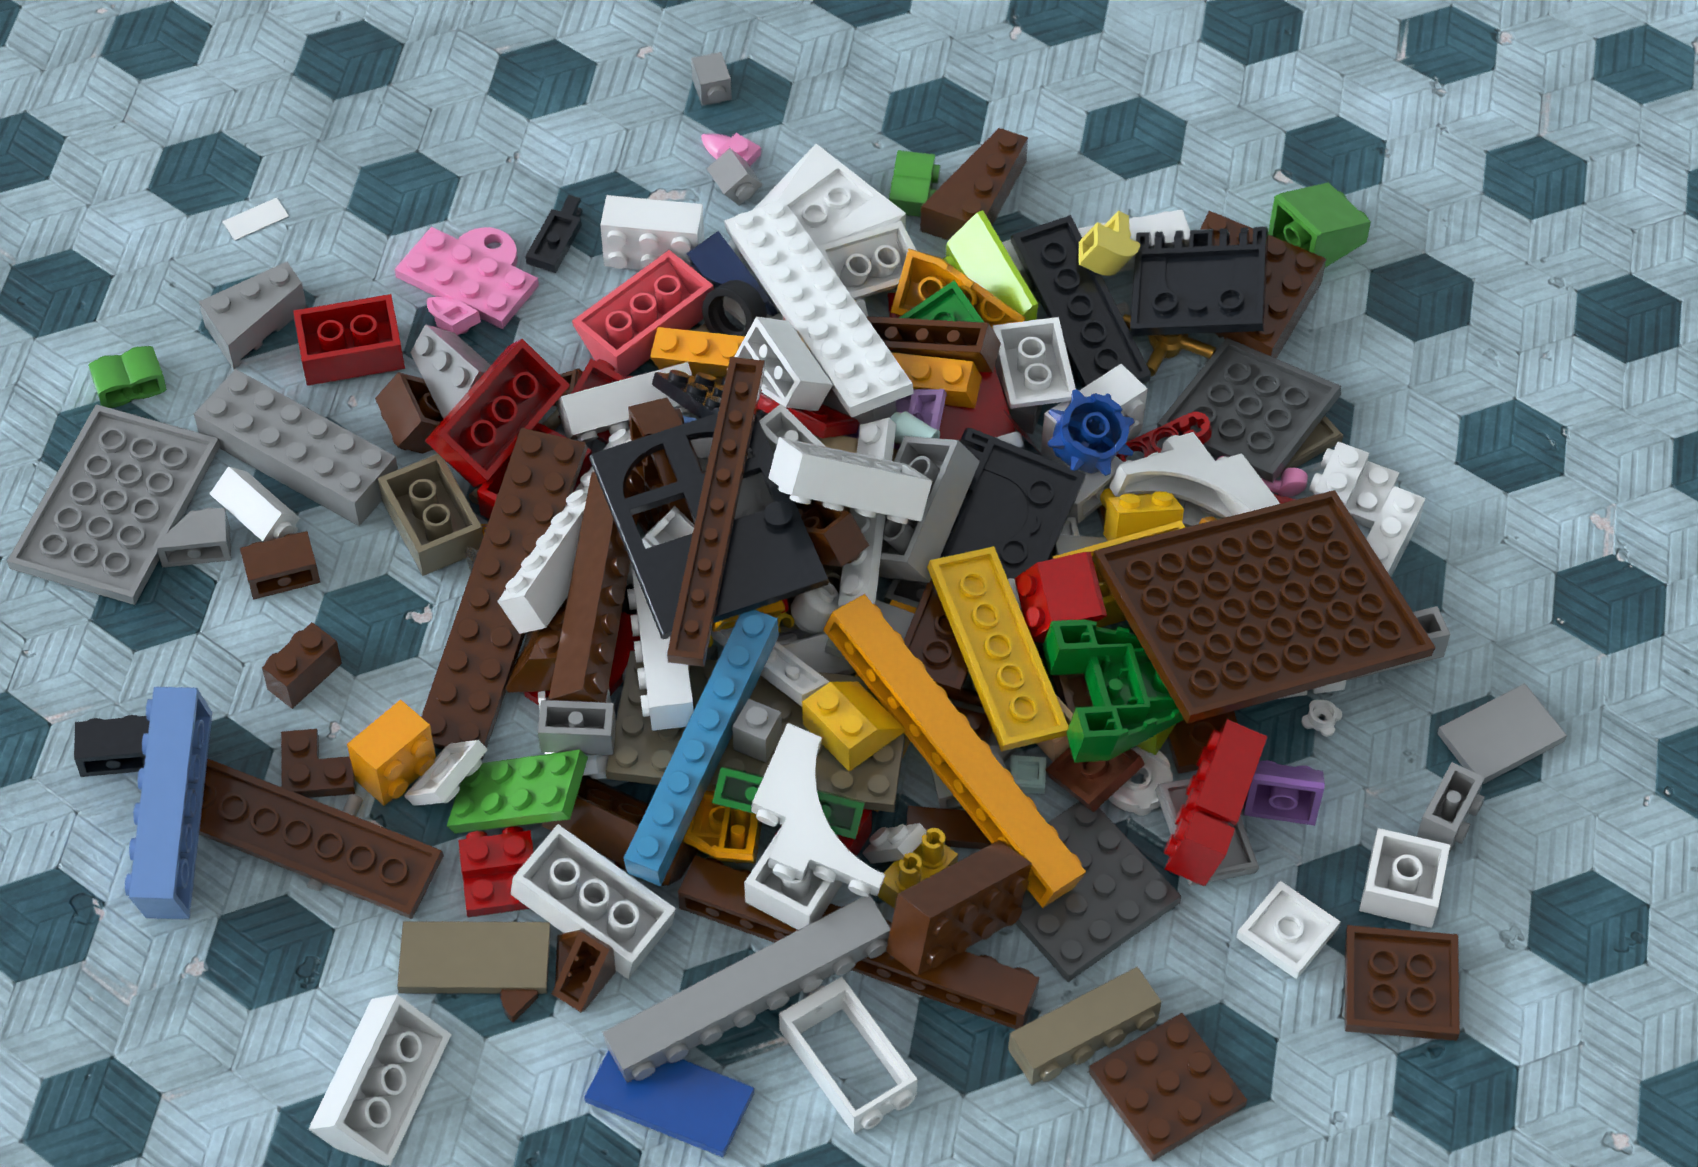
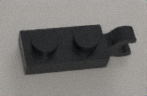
[525,195,582,273]

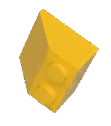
[802,681,905,772]

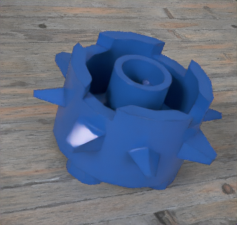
[1047,389,1135,476]

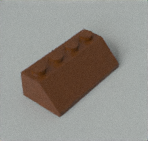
[542,775,699,886]

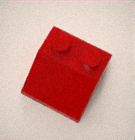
[1014,552,1107,643]

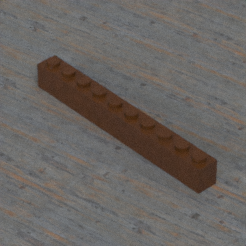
[678,855,1040,1030]

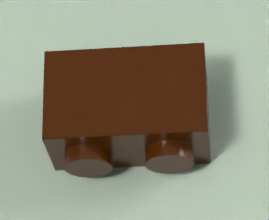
[240,531,321,600]

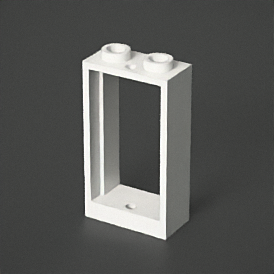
[779,977,918,1134]

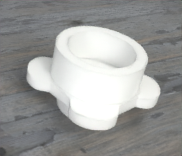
[1301,700,1342,737]

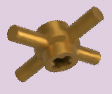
[1123,314,1216,376]

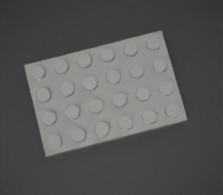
[7,404,220,605]

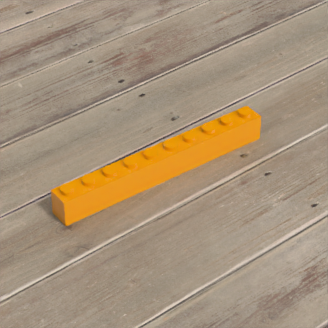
[650,327,982,408]
[823,594,1086,908]

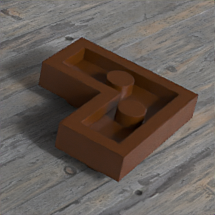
[281,729,355,798]

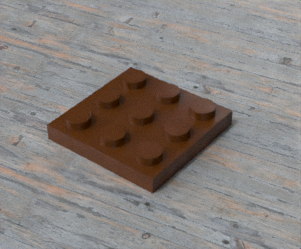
[1345,925,1460,1041]
[1088,1013,1247,1162]

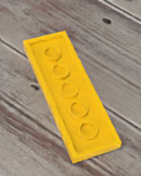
[927,546,1069,751]

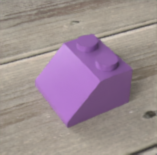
[1244,760,1325,825]

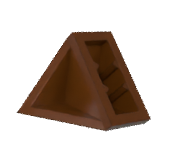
[551,929,616,1012]

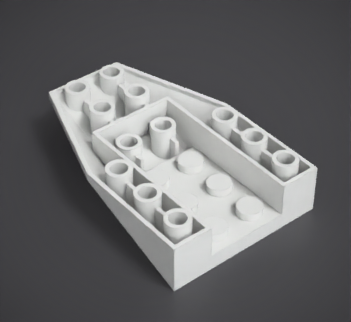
[723,144,906,325]

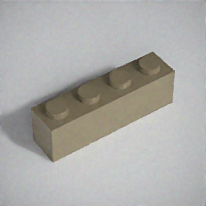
[1008,966,1162,1085]

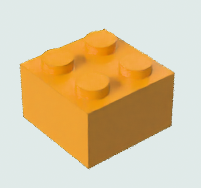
[347,699,436,806]

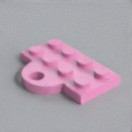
[395,227,539,329]

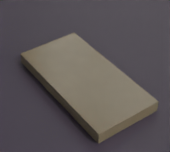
[397,921,551,994]

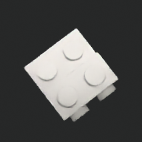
[1309,442,1399,529]

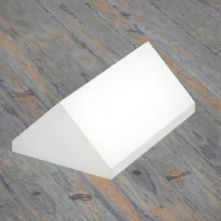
[817,221,917,300]

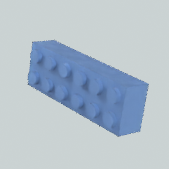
[125,687,213,919]

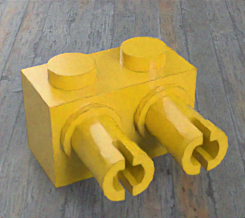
[1100,488,1184,541]
[878,828,958,909]

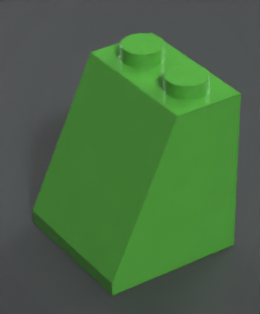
[1268,182,1371,268]

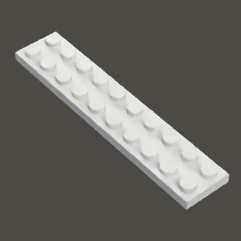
[724,199,914,418]

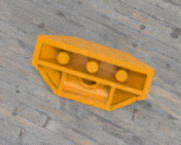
[683,791,762,864]

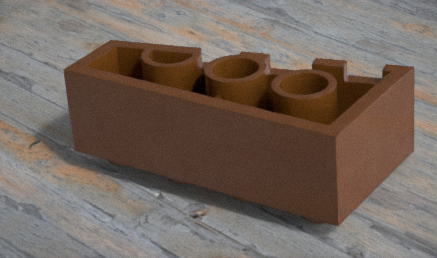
[920,128,1028,241]
[794,500,869,567]

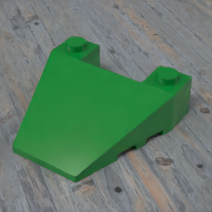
[1042,619,1184,763]

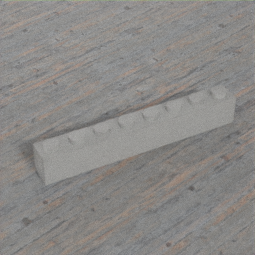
[603,894,890,1083]

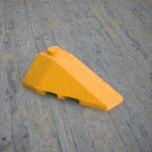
[891,249,1026,329]

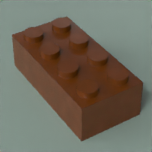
[886,840,1032,976]

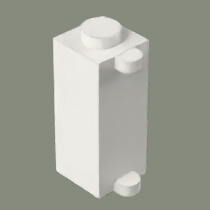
[210,467,300,542]

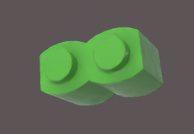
[889,150,941,217]
[88,346,167,408]

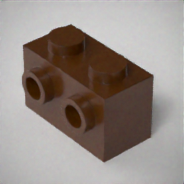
[262,622,342,709]

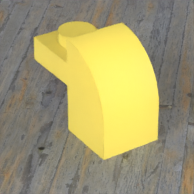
[1079,210,1140,276]

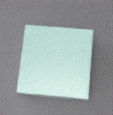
[1010,755,1046,794]

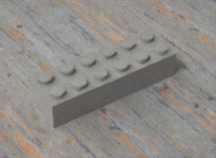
[194,369,398,526]

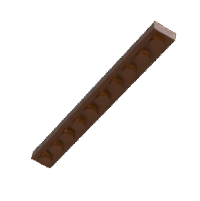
[667,357,765,667]

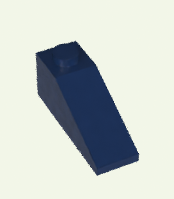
[687,231,778,317]

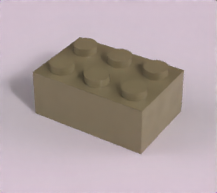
[378,454,483,576]

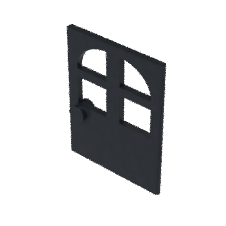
[589,413,829,639]

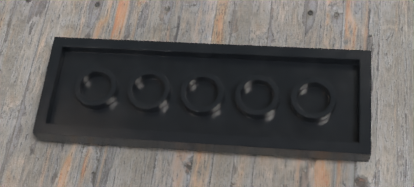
[1011,215,1151,388]

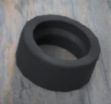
[702,280,767,336]

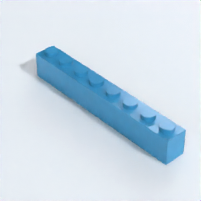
[624,610,779,886]

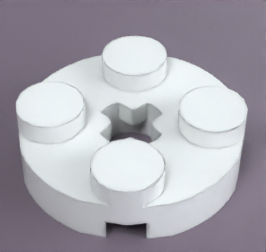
[1108,747,1173,816]

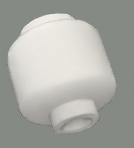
[790,583,840,633]

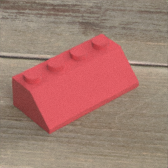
[572,250,714,377]

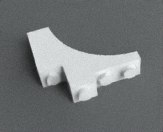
[1109,432,1280,518]
[751,723,885,897]

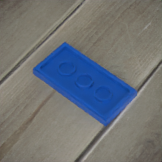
[584,1050,754,1157]

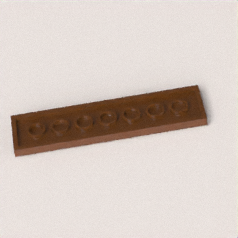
[199,758,444,919]

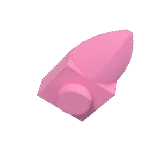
[701,133,761,166]
[427,297,481,335]

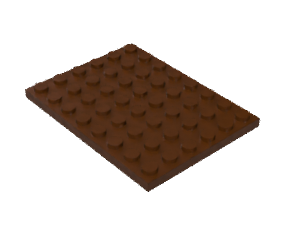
[1092,490,1436,724]

